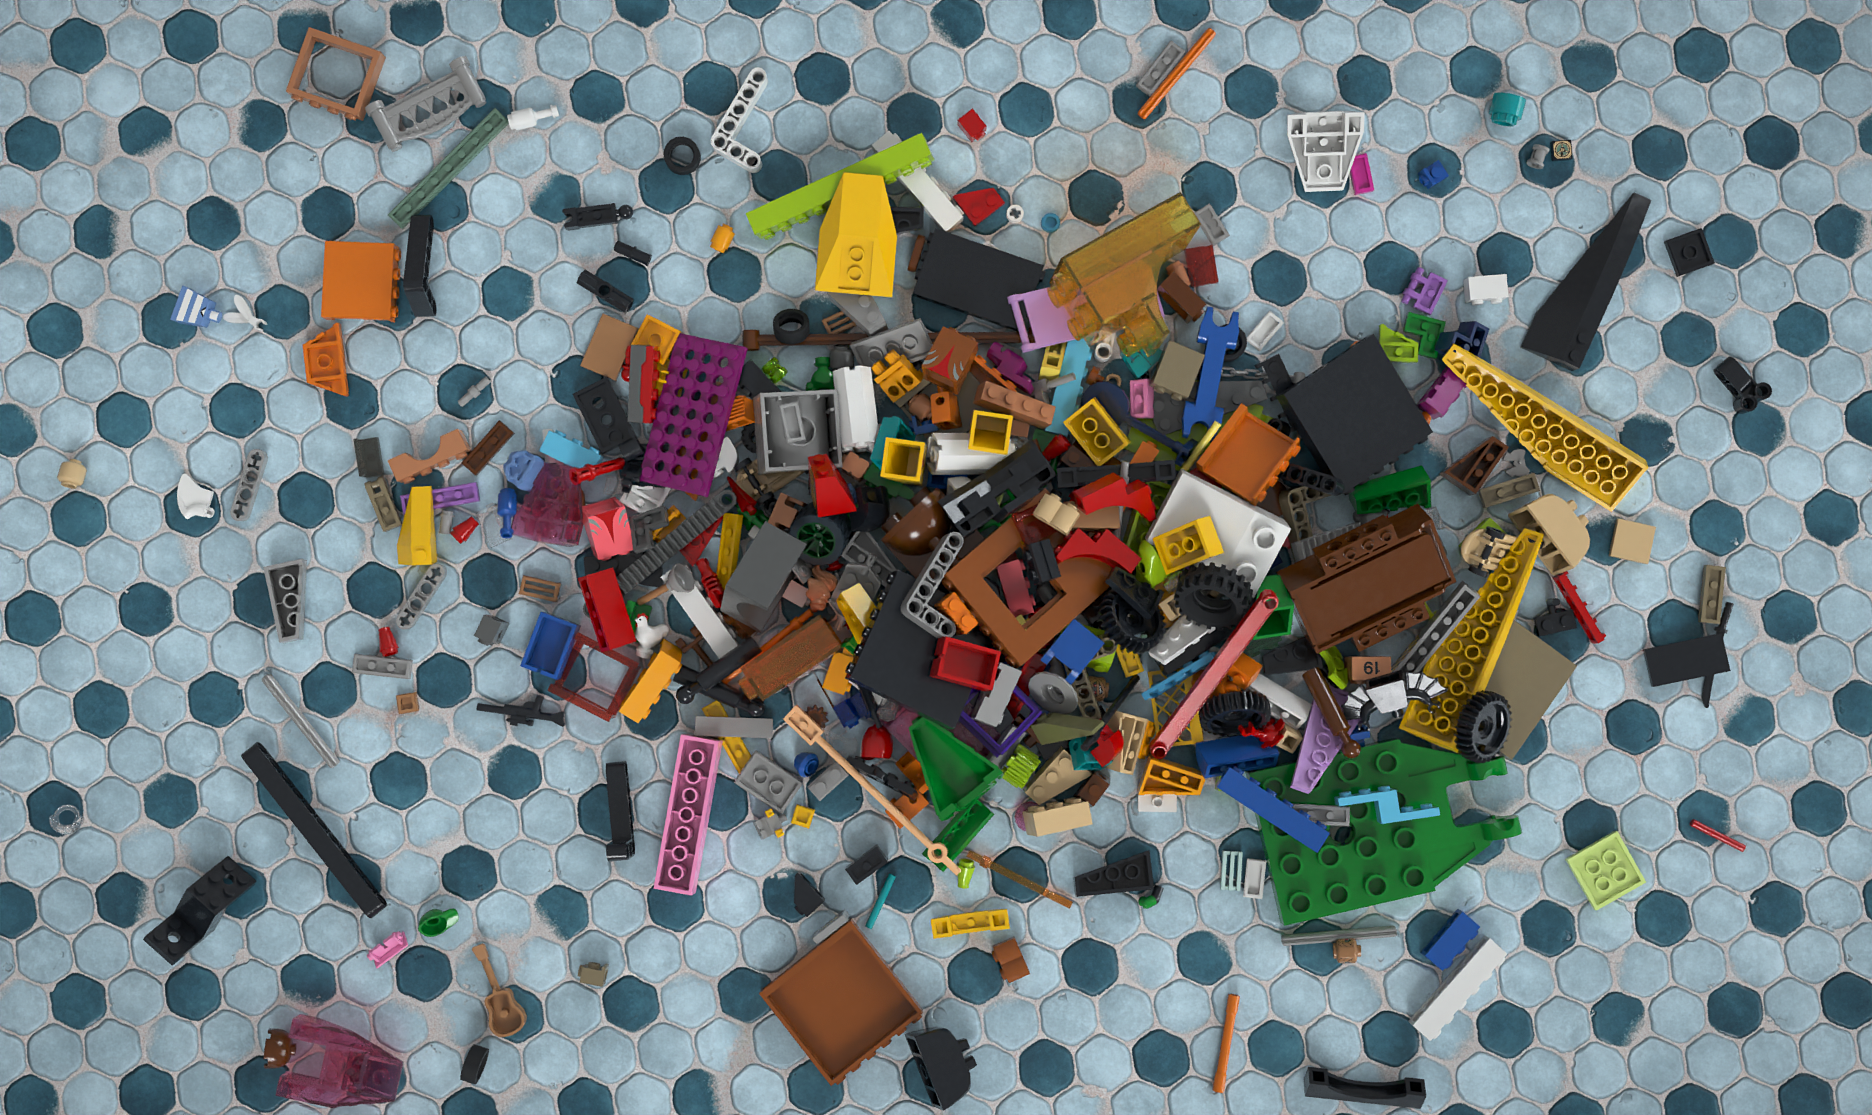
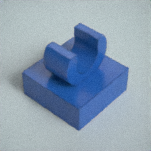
[1350,725,1370,747]

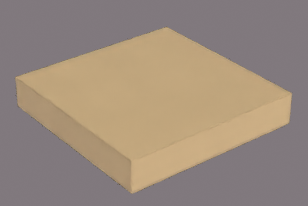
[1609,518,1656,564]

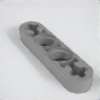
[230,449,268,521]
[396,564,447,629]

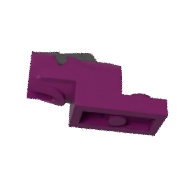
[986,341,1034,395]

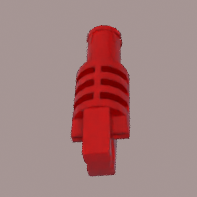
[696,558,724,608]

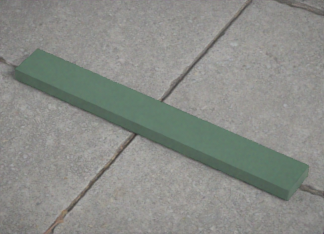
[388,108,509,229]

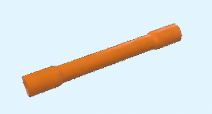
[1212,994,1240,1093]

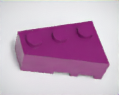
[1416,366,1467,420]

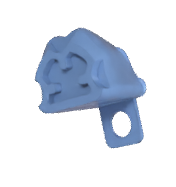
[503,450,561,496]

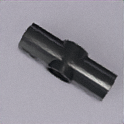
[576,269,634,314]

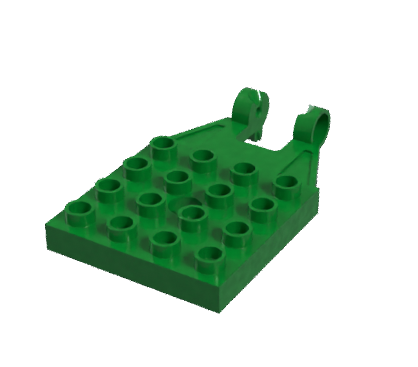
[1245,738,1522,926]

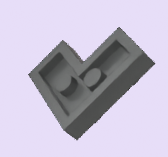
[629,505,669,553]

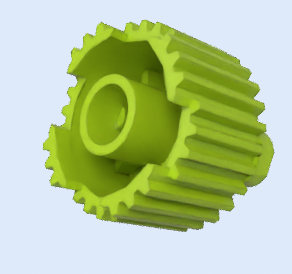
[1001,744,1041,789]

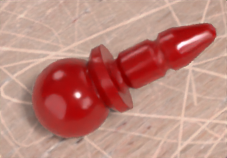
[621,345,631,382]

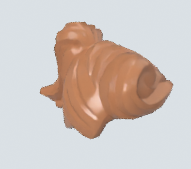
[805,565,838,613]

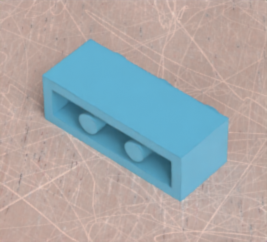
[539,430,604,469]

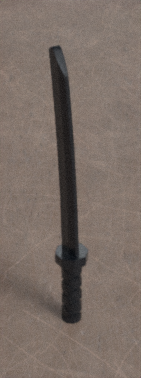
[1702,602,1734,708]

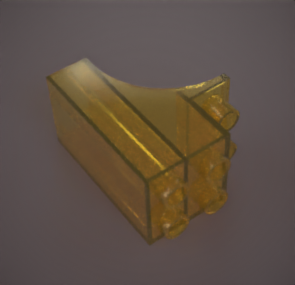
[1047,192,1201,357]

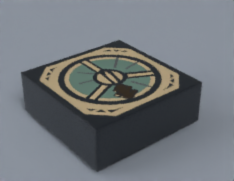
[1550,140,1573,161]

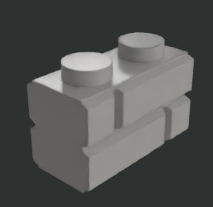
[807,761,849,801]

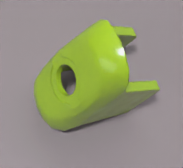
[1135,540,1176,589]

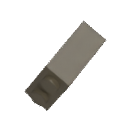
[1149,340,1205,401]

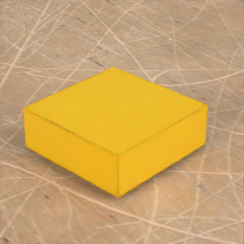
[791,804,815,829]

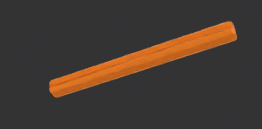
[1138,28,1216,119]

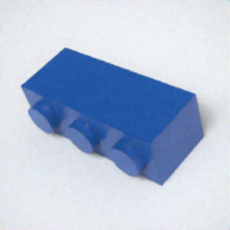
[1420,909,1480,971]

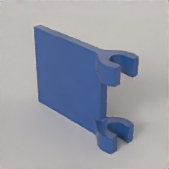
[1041,619,1104,684]

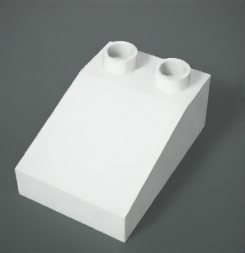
[1145,469,1291,598]

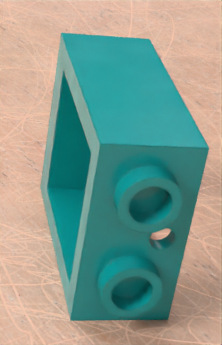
[870,416,916,470]

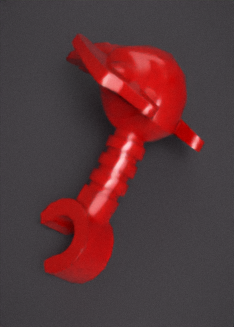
[1238,718,1285,748]

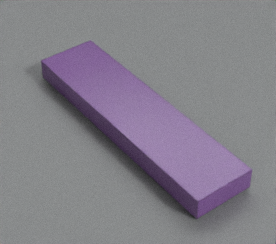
[400,482,480,515]

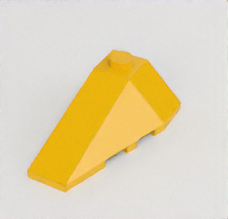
[397,486,437,565]

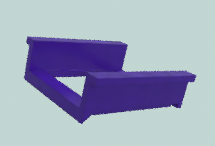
[958,685,1042,758]

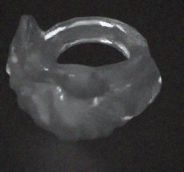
[49,805,84,834]

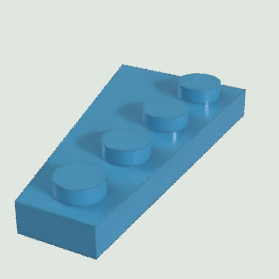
[1141,651,1217,700]

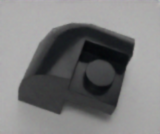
[849,485,890,532]

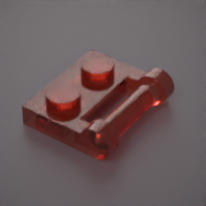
[1011,500,1057,546]

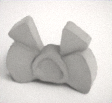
[1502,449,1530,477]

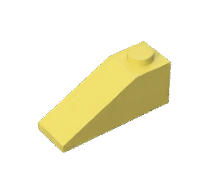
[1038,342,1067,381]

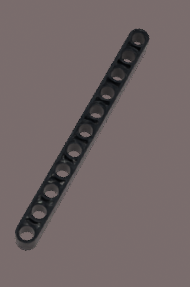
[241,742,387,918]

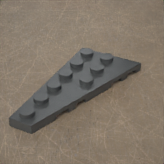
[1152,381,1268,435]

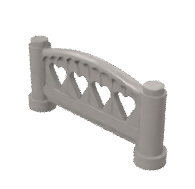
[365,56,486,152]

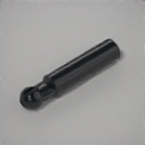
[676,636,762,704]
[673,665,766,717]

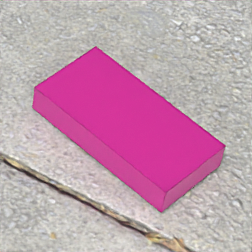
[1350,153,1374,195]

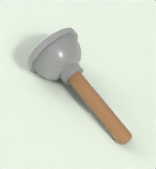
[637,563,695,605]

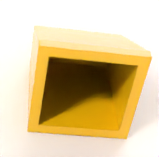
[968,410,1013,455]
[880,437,927,486]

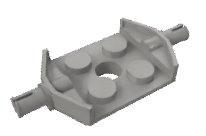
[828,553,882,630]

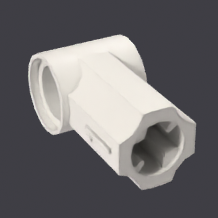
[1094,330,1116,363]

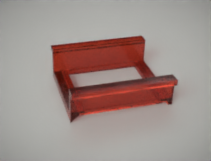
[547,632,641,722]

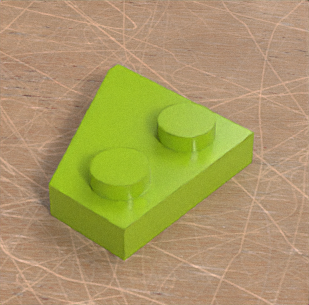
[1379,324,1418,363]

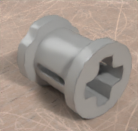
[1527,144,1550,169]

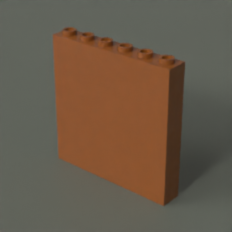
[759,918,923,1086]

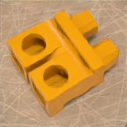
[871,349,923,403]

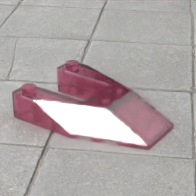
[275,1014,404,1108]

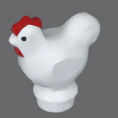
[634,613,669,659]

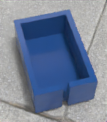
[520,612,581,680]

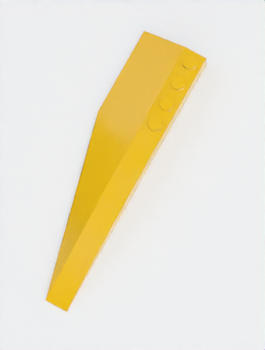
[1442,343,1648,512]
[1399,528,1544,753]

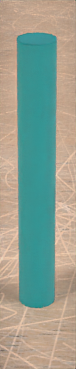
[865,873,896,929]

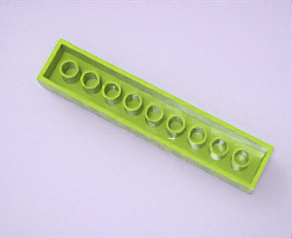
[746,133,935,240]

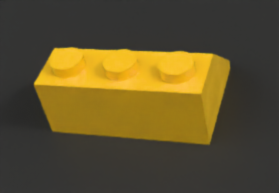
[1063,397,1130,466]

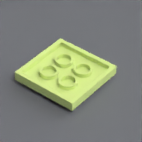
[1565,831,1646,911]

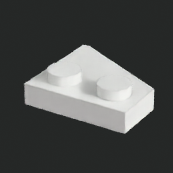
[619,485,671,514]

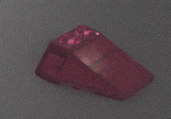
[511,463,583,547]

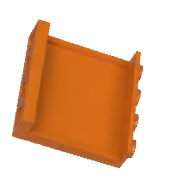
[321,241,401,323]
[1196,403,1301,506]

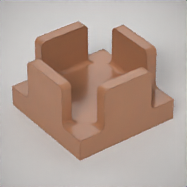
[768,493,806,531]

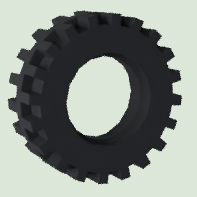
[1174,562,1253,631]

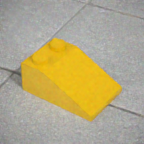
[1152,516,1224,575]

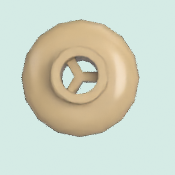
[57,459,87,489]

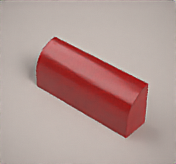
[578,567,636,652]

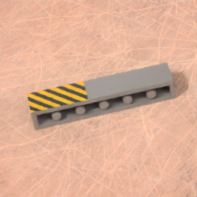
[1391,581,1481,682]

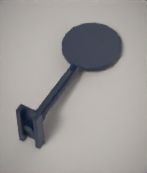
[1080,381,1198,467]

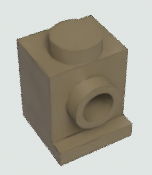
[578,962,609,987]

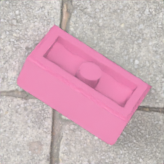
[1130,379,1154,419]

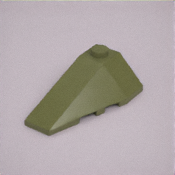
[1030,713,1104,745]

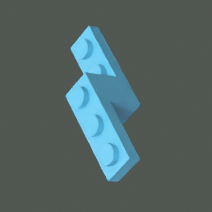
[1334,786,1440,824]

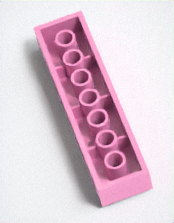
[653,734,723,895]

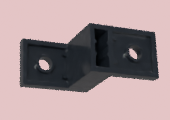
[143,856,256,966]

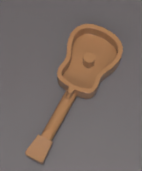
[472,943,527,1037]

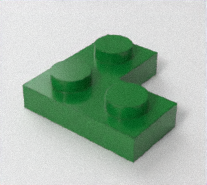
[1403,312,1446,359]

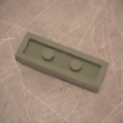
[1478,473,1540,508]
[1698,565,1726,624]

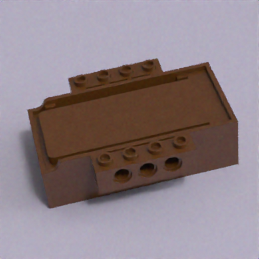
[1276,504,1456,654]

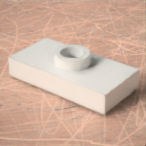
[1137,794,1177,812]

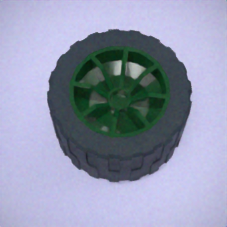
[788,502,852,566]

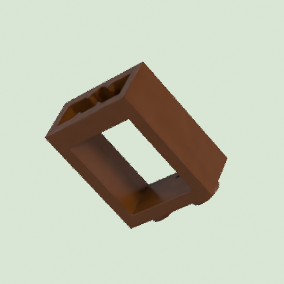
[1157,272,1206,324]

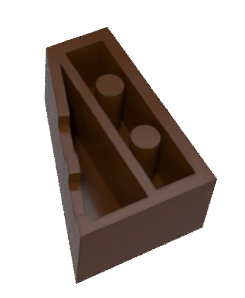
[1439,436,1509,496]

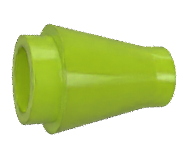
[956,858,975,889]

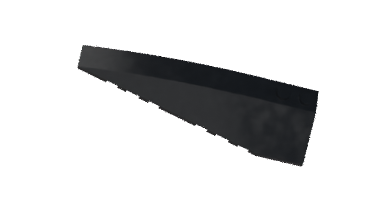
[1520,192,1651,371]

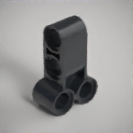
[1713,357,1772,414]

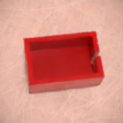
[929,636,1001,691]

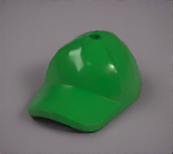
[418,908,459,937]

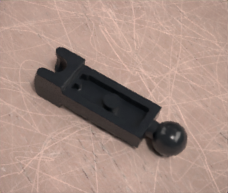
[562,203,633,231]

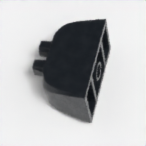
[905,1027,977,1111]

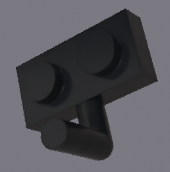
[1533,598,1577,636]

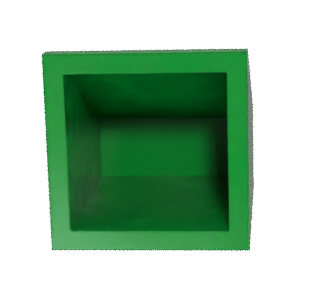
[1253,575,1294,640]

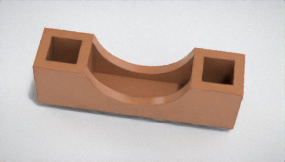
[387,429,471,484]

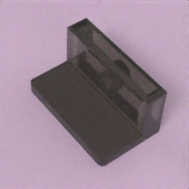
[353,437,385,478]

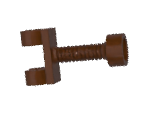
[675,626,714,667]

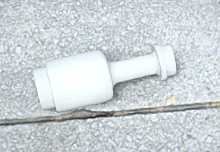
[507,105,559,131]

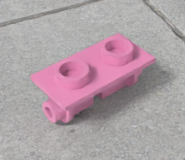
[367,931,408,968]

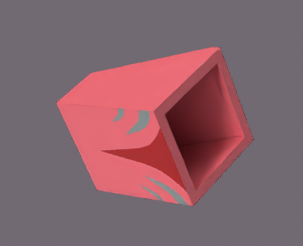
[578,497,633,561]

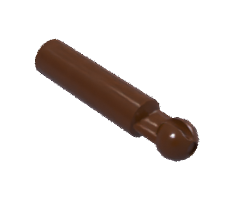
[1302,667,1361,758]

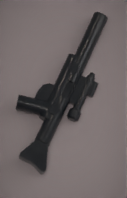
[476,695,565,727]

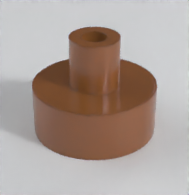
[1085,366,1104,386]

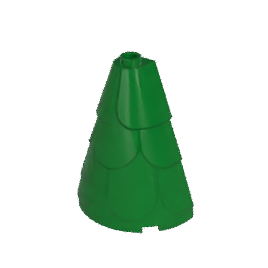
[909,716,1004,821]

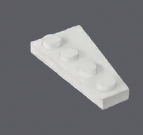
[1149,614,1215,665]

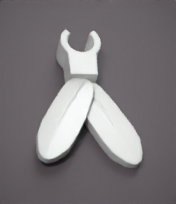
[223,295,267,331]

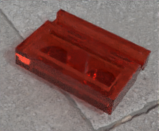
[1184,245,1219,288]

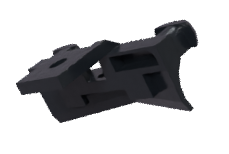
[937,440,1057,543]

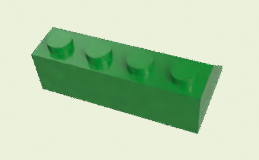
[1349,465,1431,514]

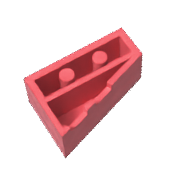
[996,551,1036,618]

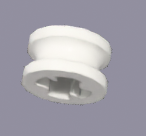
[1006,205,1024,223]

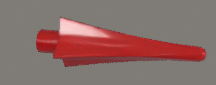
[727,476,757,515]

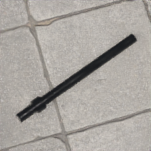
[1081,674,1140,751]

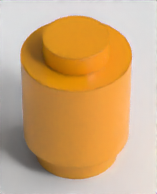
[710,223,735,254]

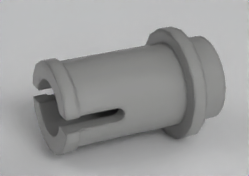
[439,510,455,534]

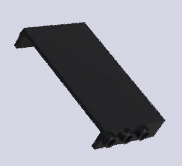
[913,228,1046,332]

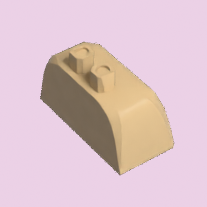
[1508,494,1590,576]

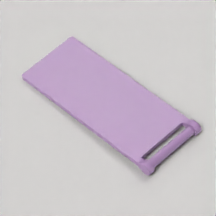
[1007,264,1165,353]

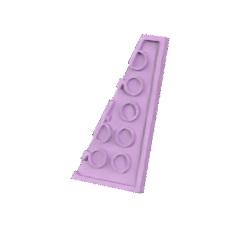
[1290,685,1361,794]

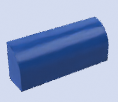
[1196,735,1279,779]

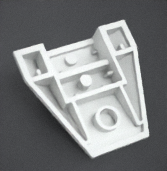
[1287,111,1365,192]

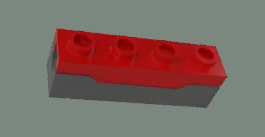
[627,345,661,423]

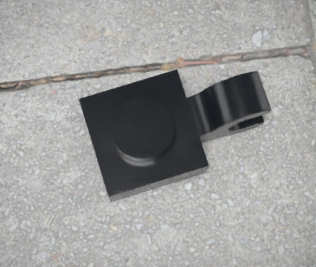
[621,460,643,493]

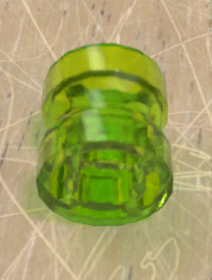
[761,357,788,384]

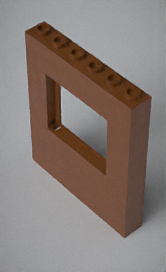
[942,488,1112,668]

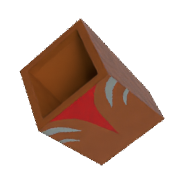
[922,326,978,395]

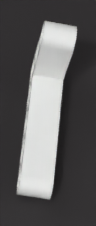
[711,67,768,173]

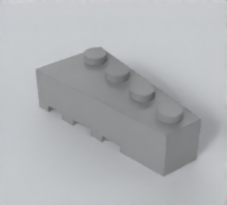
[263,559,307,643]

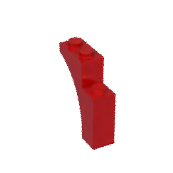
[1073,472,1157,522]
[1053,528,1142,574]

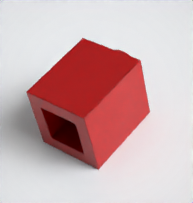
[957,108,987,143]

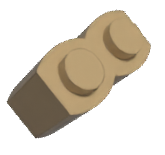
[1033,493,1080,536]

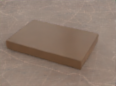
[580,314,638,381]

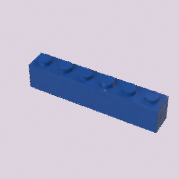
[1215,766,1330,853]

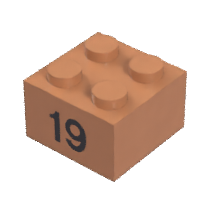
[1344,656,1391,684]

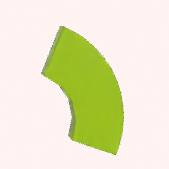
[1319,646,1348,690]

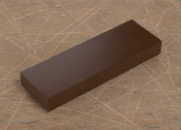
[461,420,515,476]

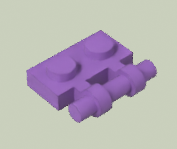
[1401,267,1448,316]

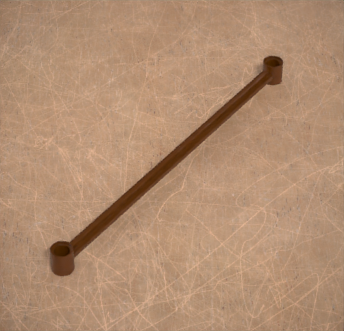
[742,327,1035,351]

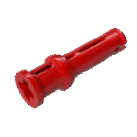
[569,457,625,485]

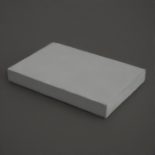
[734,750,804,814]

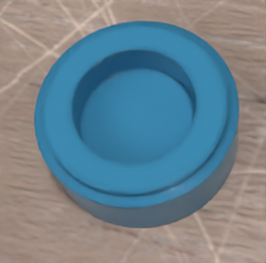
[1041,213,1060,233]

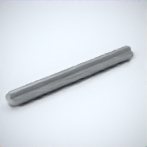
[262,674,340,768]
[1281,926,1397,946]

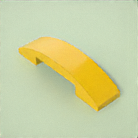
[931,909,1010,939]

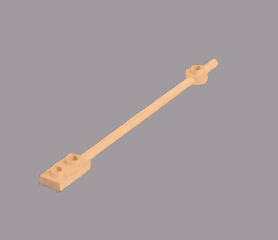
[783,705,961,876]

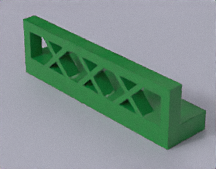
[922,800,994,872]

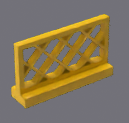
[1148,667,1204,746]

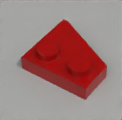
[953,188,1005,227]

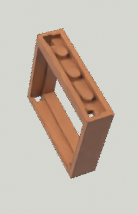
[286,27,386,121]

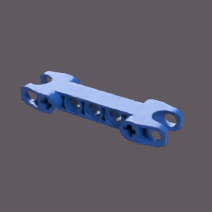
[1181,307,1239,443]

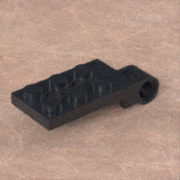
[573,377,644,462]

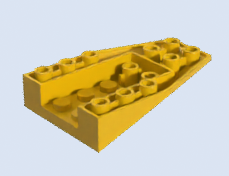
[815,172,897,297]

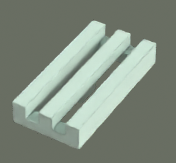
[1220,850,1243,891]

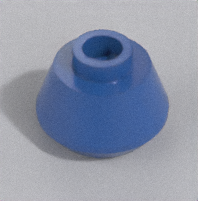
[794,752,819,778]

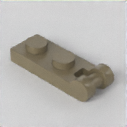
[364,476,402,532]

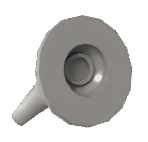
[1028,656,1078,714]

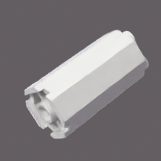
[833,366,879,454]
[926,433,1016,475]

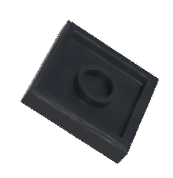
[1664,228,1715,277]

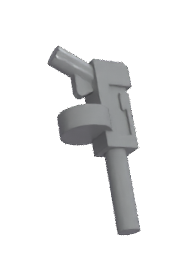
[1015,373,1076,404]

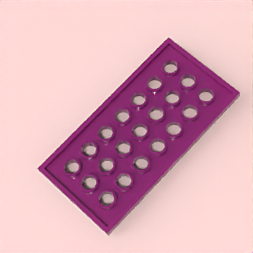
[640,333,748,497]

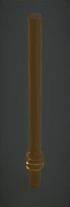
[966,850,1073,909]

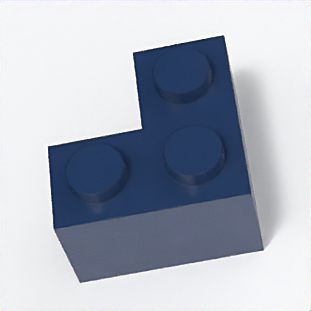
[1435,321,1489,358]

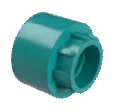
[1489,92,1526,127]

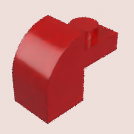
[1090,719,1124,767]

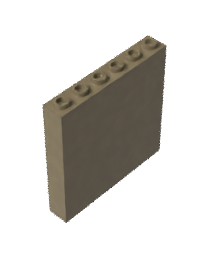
[1479,620,1577,760]

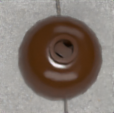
[264,1028,296,1069]

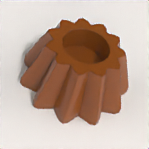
[805,705,829,728]

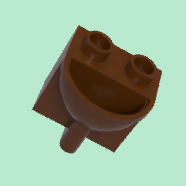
[880,486,985,579]

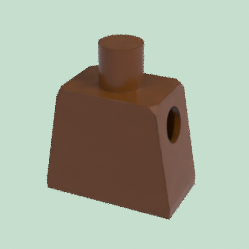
[1073,770,1110,808]

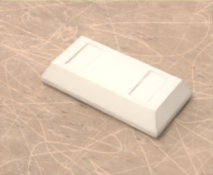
[1247,311,1284,352]
[1243,858,1266,899]

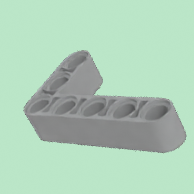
[901,532,963,638]

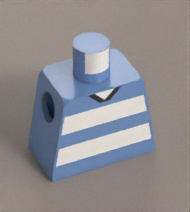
[170,285,222,328]

